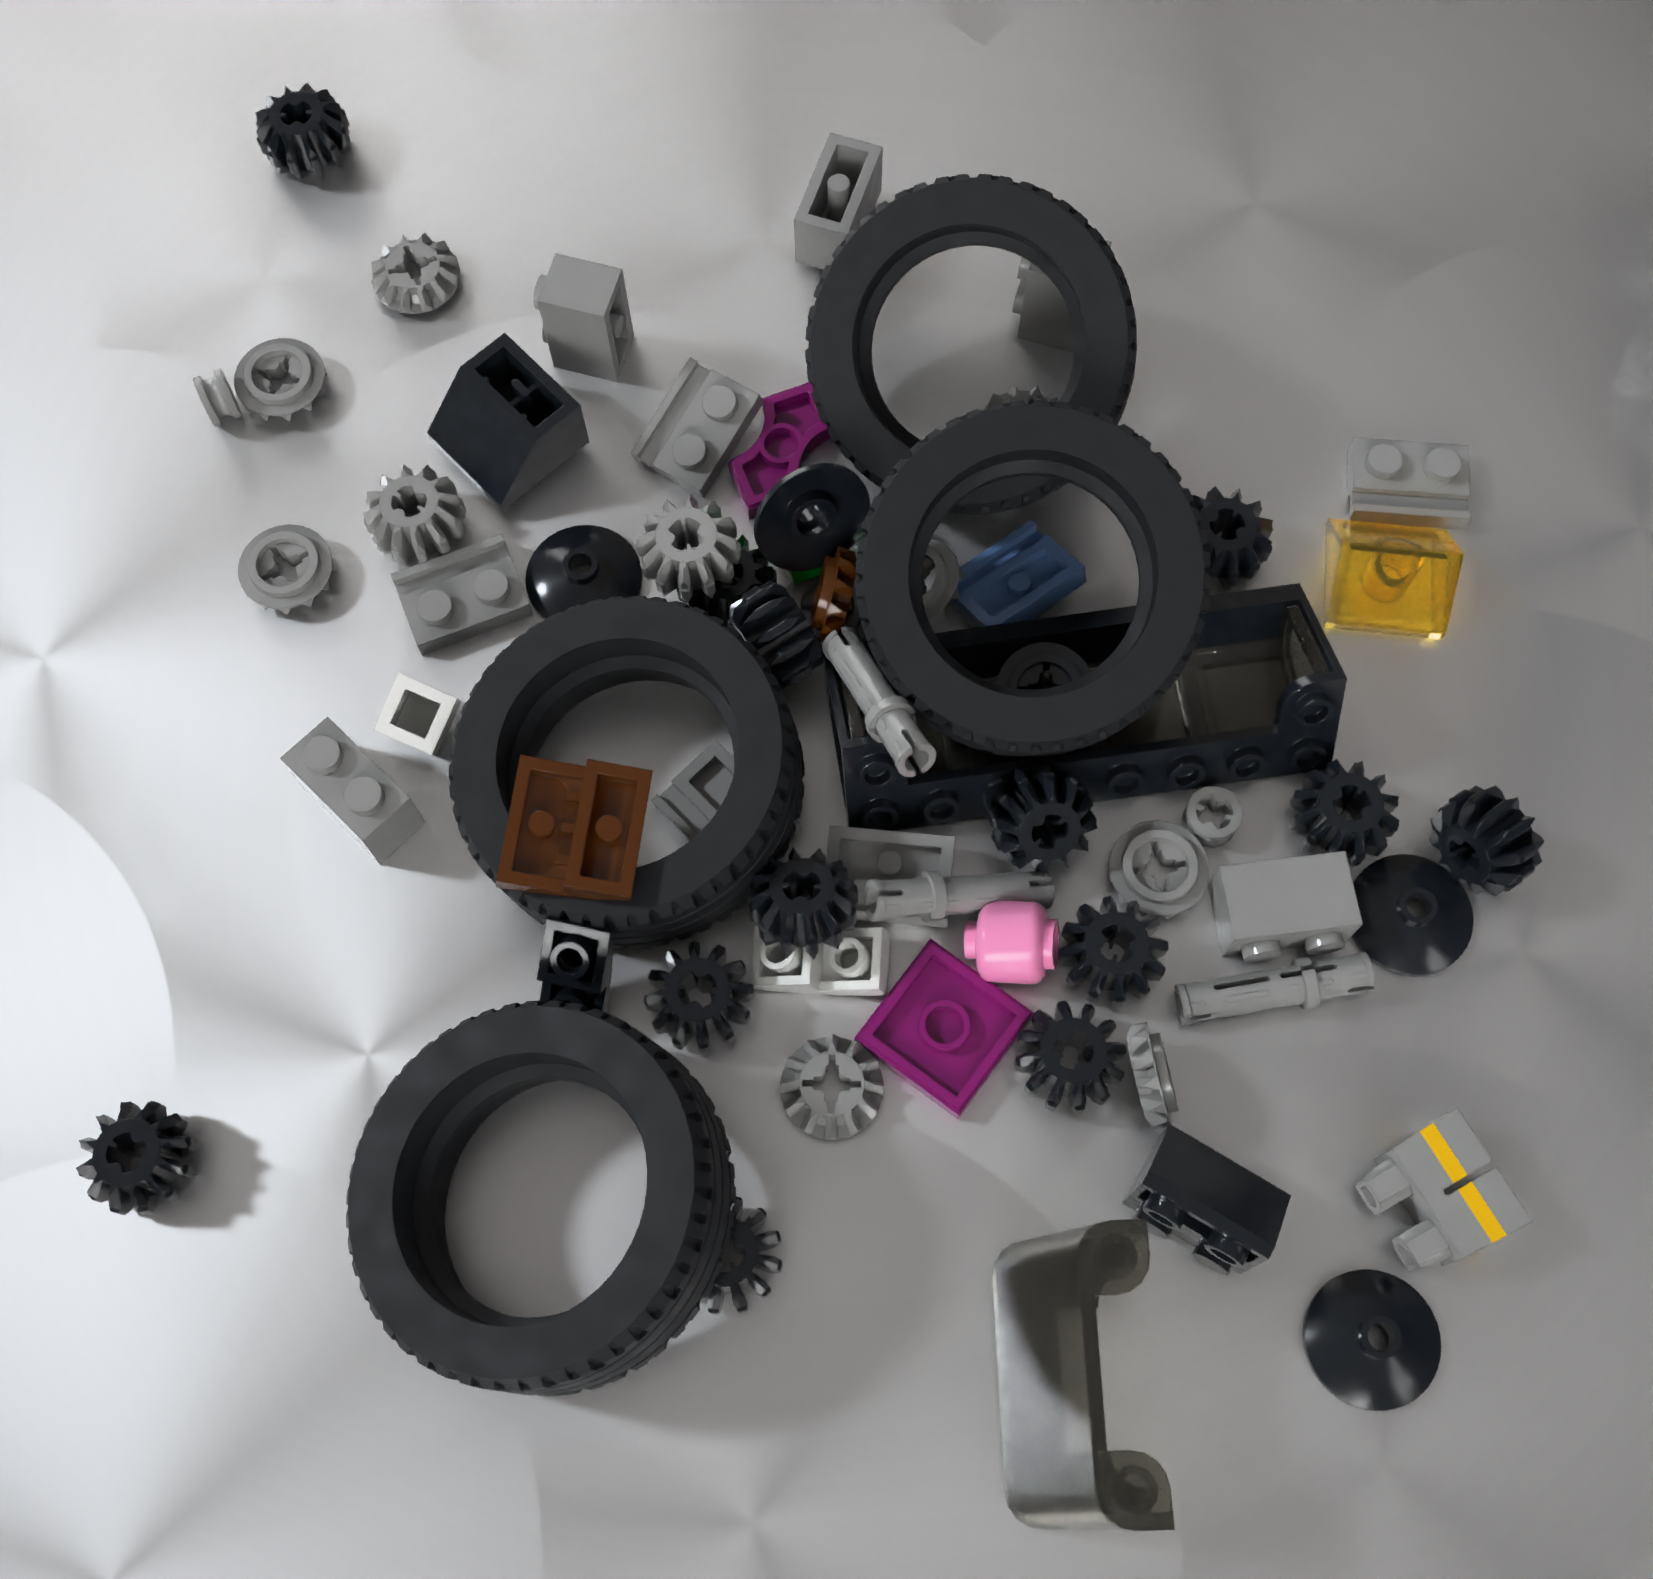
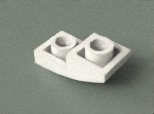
[750,926,890,996]

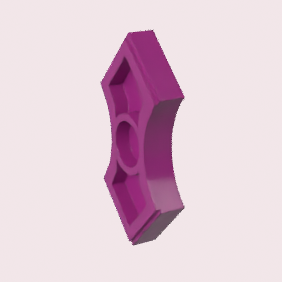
[728,382,831,520]

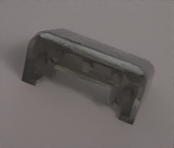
[991,1219,1175,1531]

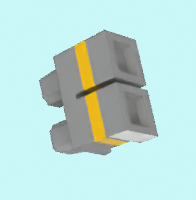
[1355,1107,1533,1271]

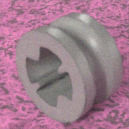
[193,368,242,427]
[1182,786,1243,848]

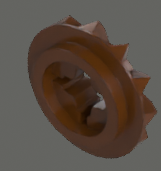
[810,546,857,643]

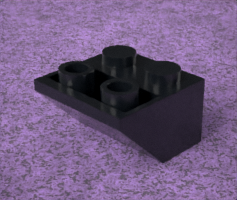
[427,333,589,511]
[1122,1124,1291,1275]

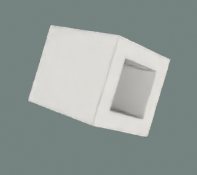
[373,673,462,756]

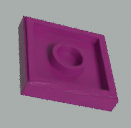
[854,938,1034,1119]

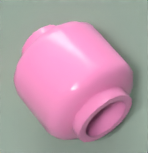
[964,901,1060,984]

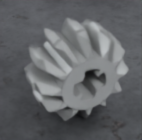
[363,464,466,566]
[636,494,741,604]

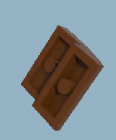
[496,754,653,901]

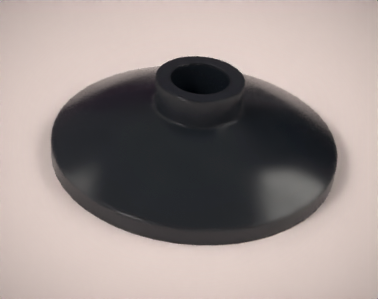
[754,463,870,571]
[525,525,643,620]
[1351,854,1473,977]
[1303,1269,1441,1411]

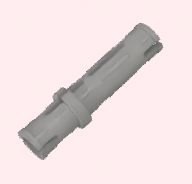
[822,626,936,777]
[864,870,1055,923]
[1174,952,1376,1026]

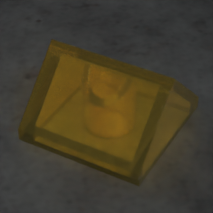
[1323,518,1464,639]

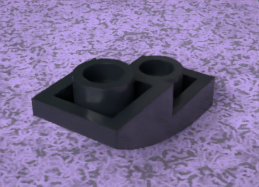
[537,916,613,1012]

